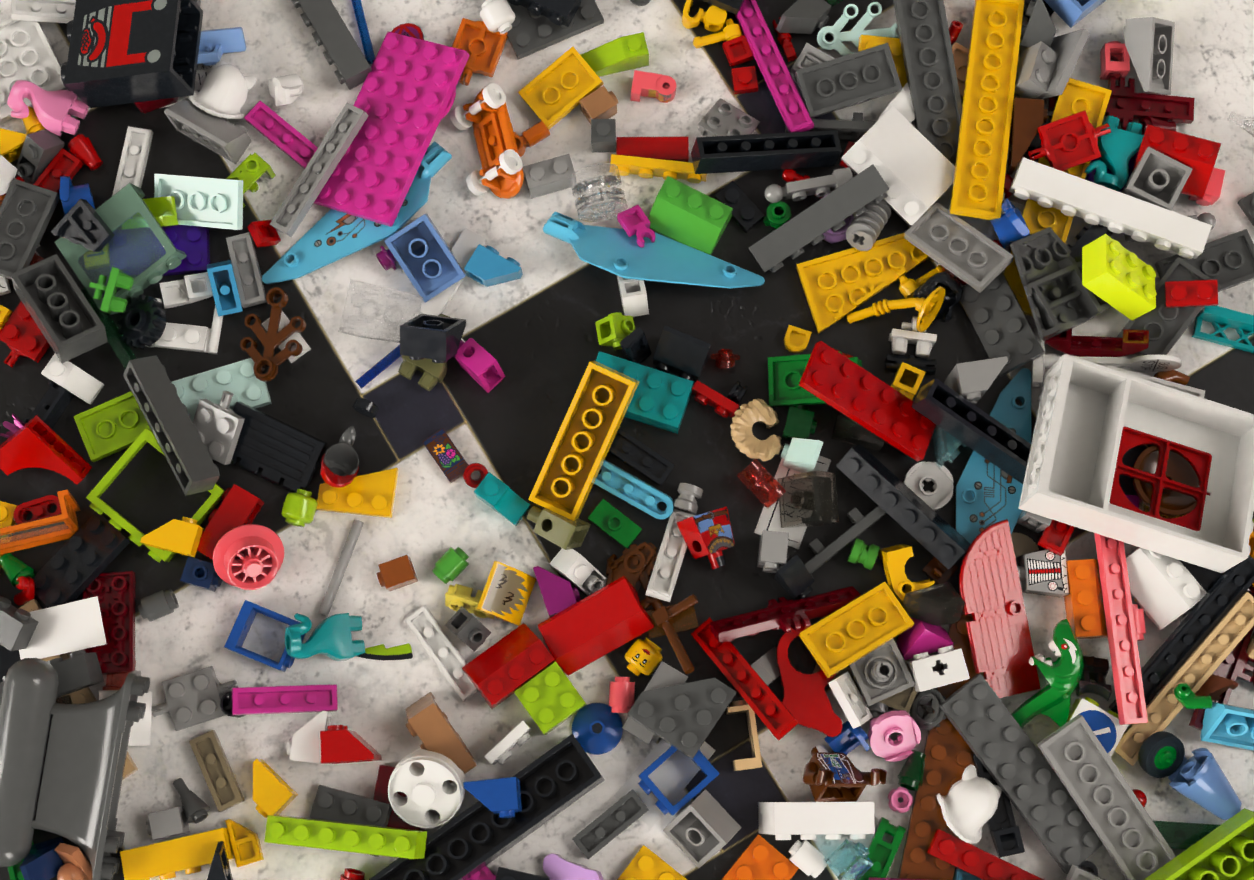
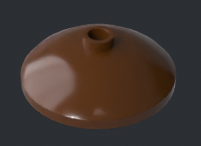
[1132,445,1199,516]

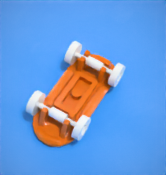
[450,83,524,199]

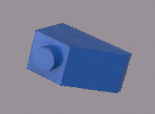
[463,777,522,818]

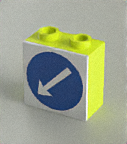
[1067,697,1128,758]

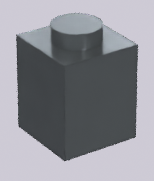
[591,119,616,153]

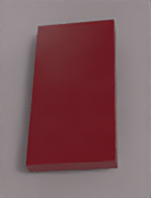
[82,571,135,675]

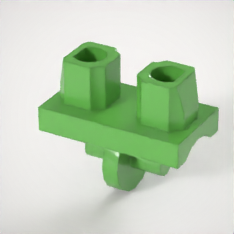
[89,267,134,314]

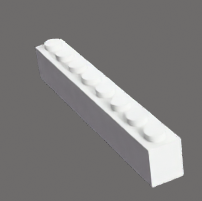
[1009,157,1212,259]

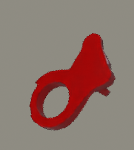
[776,623,842,737]

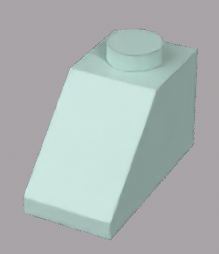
[780,438,824,476]

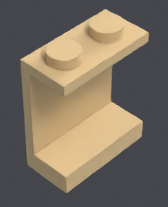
[725,700,762,771]

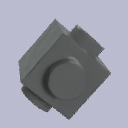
[445,607,491,652]

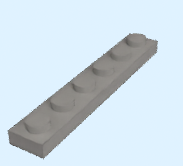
[270,103,369,237]

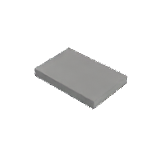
[1034,29,1090,99]

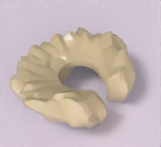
[730,398,783,461]

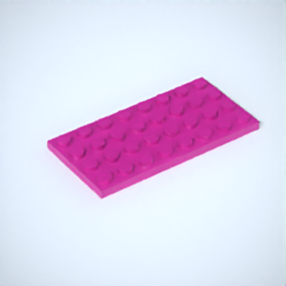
[314,32,470,227]

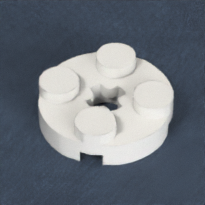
[903,461,954,511]

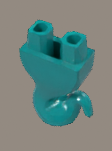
[1085,115,1144,191]
[285,613,365,661]

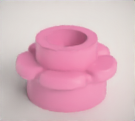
[888,787,913,813]

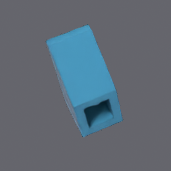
[464,244,523,287]

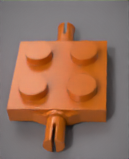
[452,18,508,86]

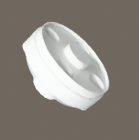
[388,749,465,828]

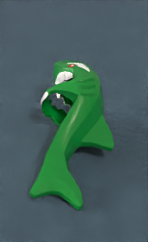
[1011,619,1084,729]

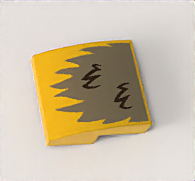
[477,561,536,626]

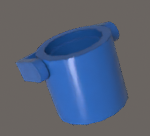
[59,176,96,215]
[990,198,1031,249]

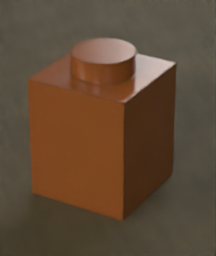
[377,555,418,591]

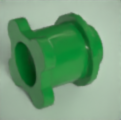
[763,201,792,229]

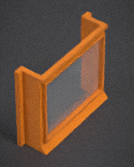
[0,489,80,555]

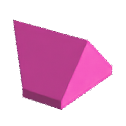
[897,604,954,660]

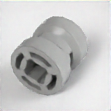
[673,483,703,514]

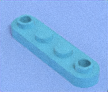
[594,460,674,519]

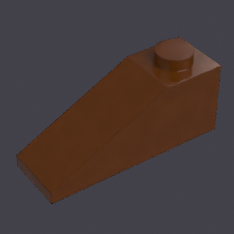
[1007,97,1048,175]

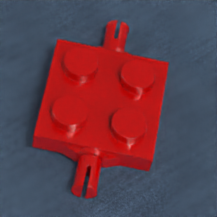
[1028,110,1111,171]
[0,301,50,368]

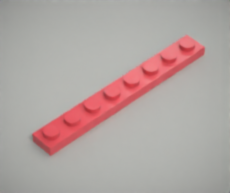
[1094,533,1148,725]

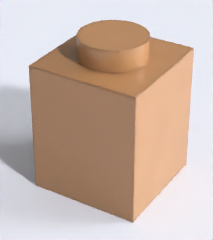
[580,85,618,124]

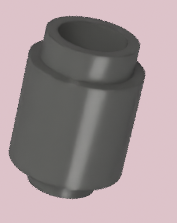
[138,589,179,622]

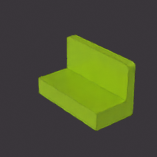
[122,196,178,230]

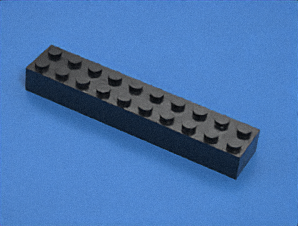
[369,734,605,880]

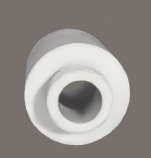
[788,840,828,878]

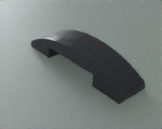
[973,754,1025,858]

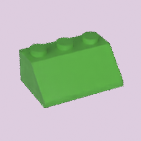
[648,176,733,255]

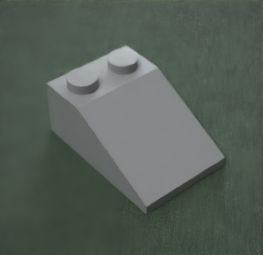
[1123,17,1175,95]

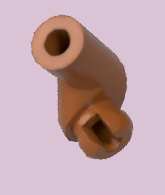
[1153,370,1190,385]

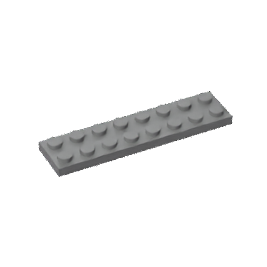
[1037,714,1176,880]

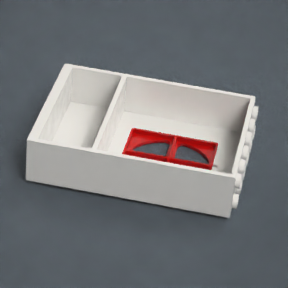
[1018,354,1254,573]

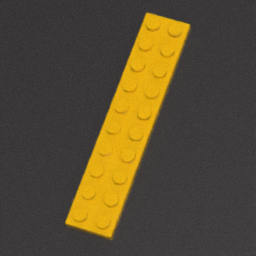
[950,0,1024,220]
[1004,78,1112,317]

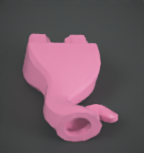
[8,80,89,136]

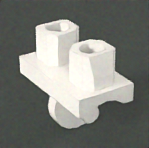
[889,316,937,358]

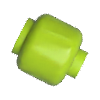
[281,489,318,527]

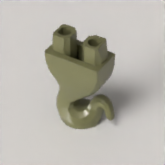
[398,314,449,392]

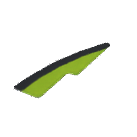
[357,643,413,661]

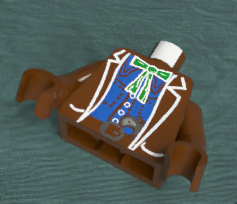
[803,745,887,802]

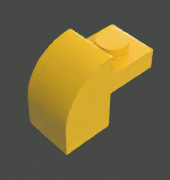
[891,362,926,400]

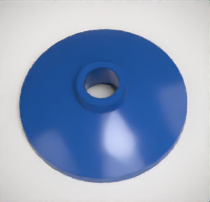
[572,703,623,755]

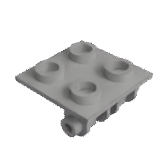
[698,98,760,137]

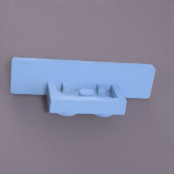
[197,27,246,66]

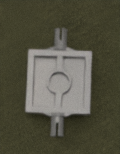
[192,391,245,465]
[152,666,238,731]

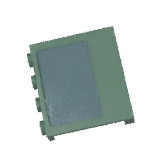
[54,183,187,315]

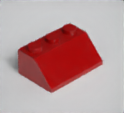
[1132,124,1221,199]
[462,623,555,709]

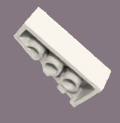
[758,802,875,840]

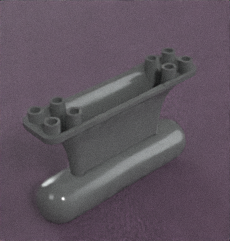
[0,658,150,880]

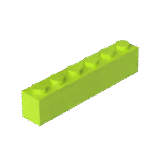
[264,815,427,859]

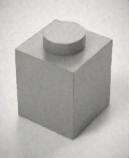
[146,806,190,840]

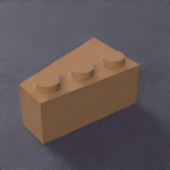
[405,692,477,783]

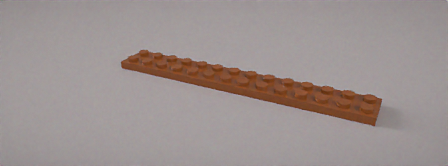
[898,612,984,880]

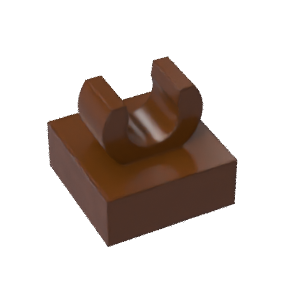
[922,556,958,588]

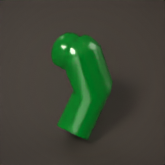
[1174,683,1212,709]

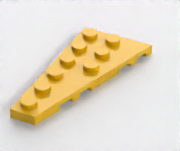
[796,233,929,334]

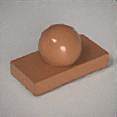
[55,843,92,880]

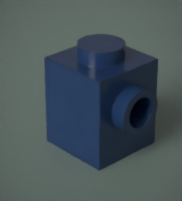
[180,557,223,592]

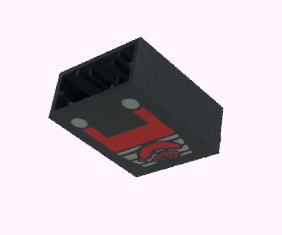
[61,0,203,108]

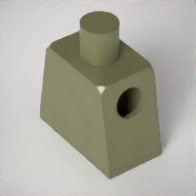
[527,506,591,550]

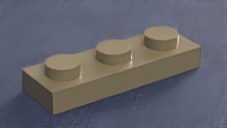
[189,730,245,812]

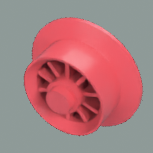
[213,524,284,590]

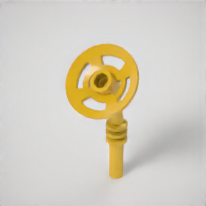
[847,286,945,332]

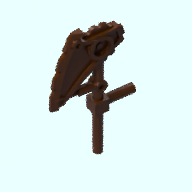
[606,542,699,674]

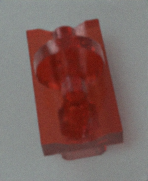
[737,459,786,509]

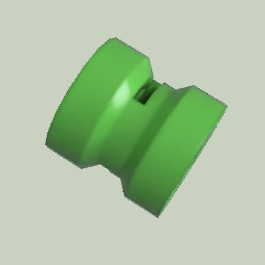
[847,538,880,570]

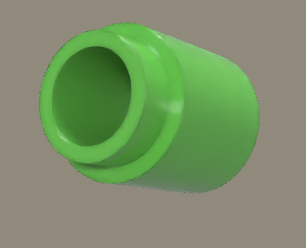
[432,547,469,584]

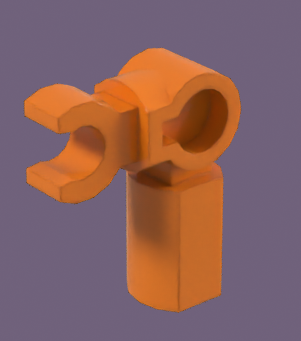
[511,121,550,157]

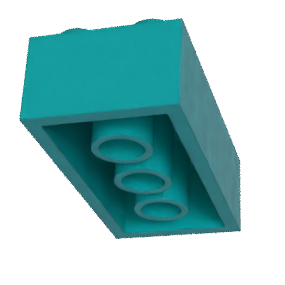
[596,351,694,434]

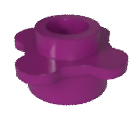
[376,246,397,271]

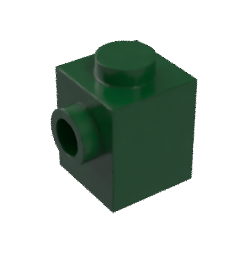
[781,405,817,442]

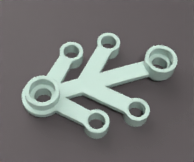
[817,2,900,57]

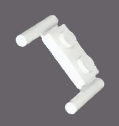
[147,298,224,354]

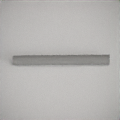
[318,519,364,617]

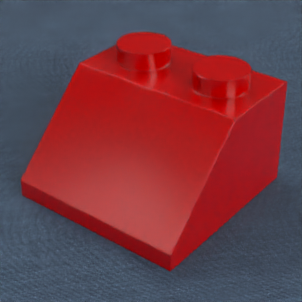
[320,725,382,764]

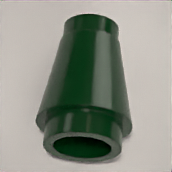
[897,750,926,791]

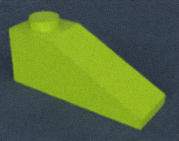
[581,32,649,77]

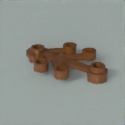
[240,287,307,382]

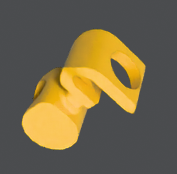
[682,0,727,32]

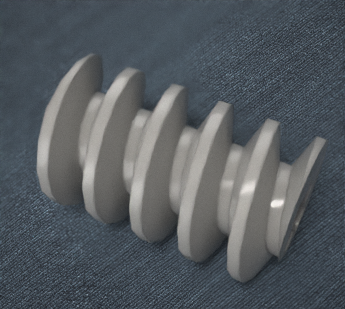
[846,200,891,251]

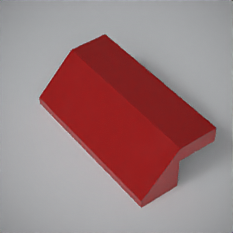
[538,576,655,676]

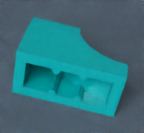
[474,472,531,526]

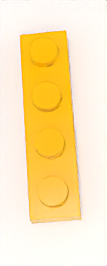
[610,154,707,183]

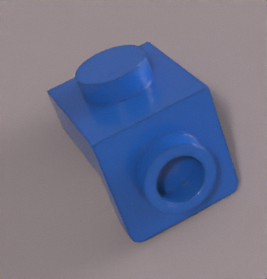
[824,721,871,755]

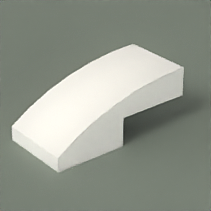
[159,272,213,309]

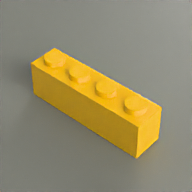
[120,828,234,880]

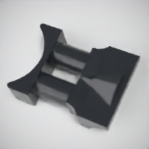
[1076,656,1112,701]

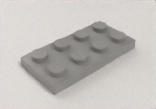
[904,202,1014,293]

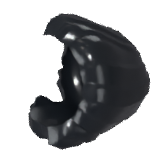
[913,272,962,322]

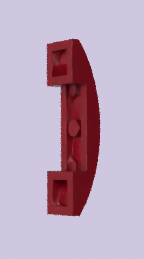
[1045,329,1149,357]

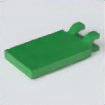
[768,351,862,407]

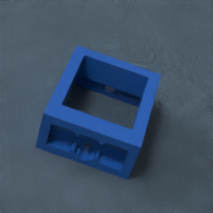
[224,600,306,672]
[638,746,719,816]

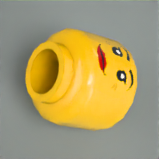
[625,637,663,676]

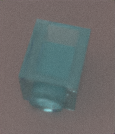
[825,839,874,880]

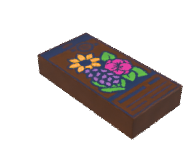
[422,428,468,483]

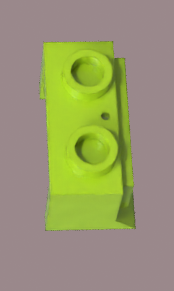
[226,153,276,208]

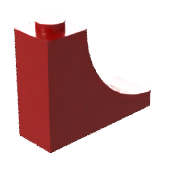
[0,415,92,485]

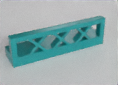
[1192,306,1254,353]

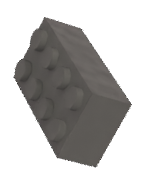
[10,254,107,363]

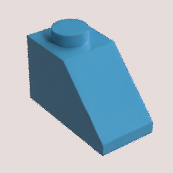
[207,260,243,317]

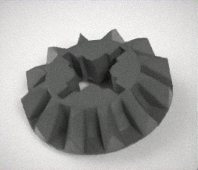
[910,689,947,730]

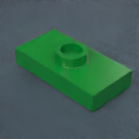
[588,499,642,549]

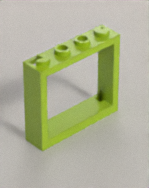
[86,428,225,563]

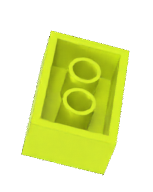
[1082,234,1157,321]

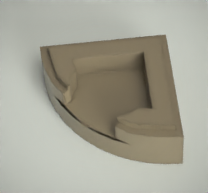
[1011,533,1039,558]

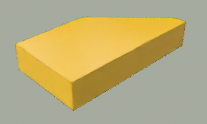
[225,819,264,867]

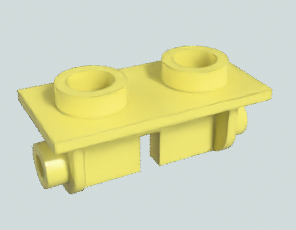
[445,584,494,619]

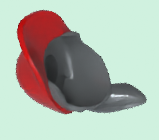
[320,426,359,488]

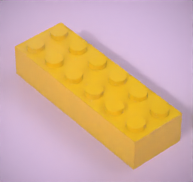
[528,361,640,521]

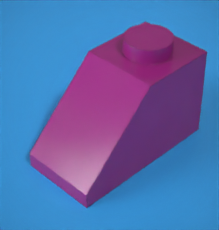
[533,566,581,618]

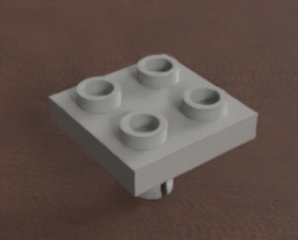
[849,638,915,707]

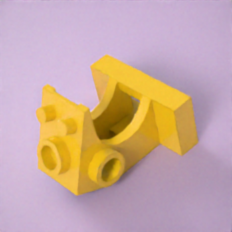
[878,544,935,605]

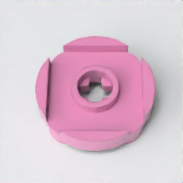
[868,710,921,762]

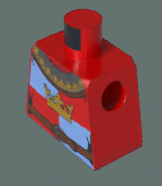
[677,506,735,570]

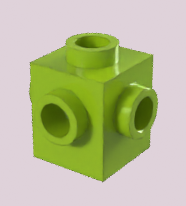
[595,312,635,350]

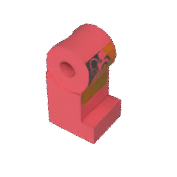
[630,70,676,103]

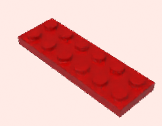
[799,341,936,462]

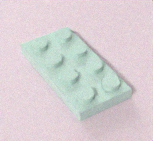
[154,174,243,230]
[171,358,272,422]

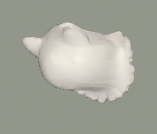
[190,60,256,119]
[936,764,1002,844]

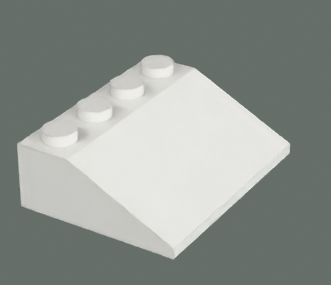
[841,106,955,227]

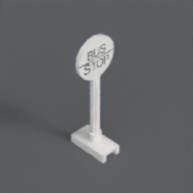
[1032,334,1181,388]

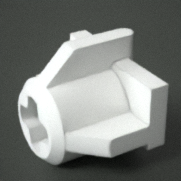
[268,74,303,106]

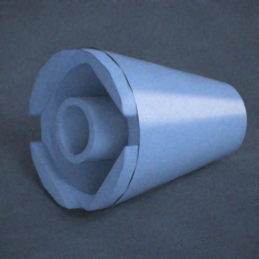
[1168,748,1242,820]

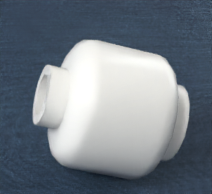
[480,0,515,34]

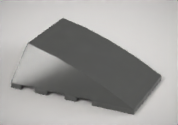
[1010,227,1112,340]

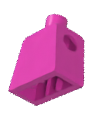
[454,338,505,393]

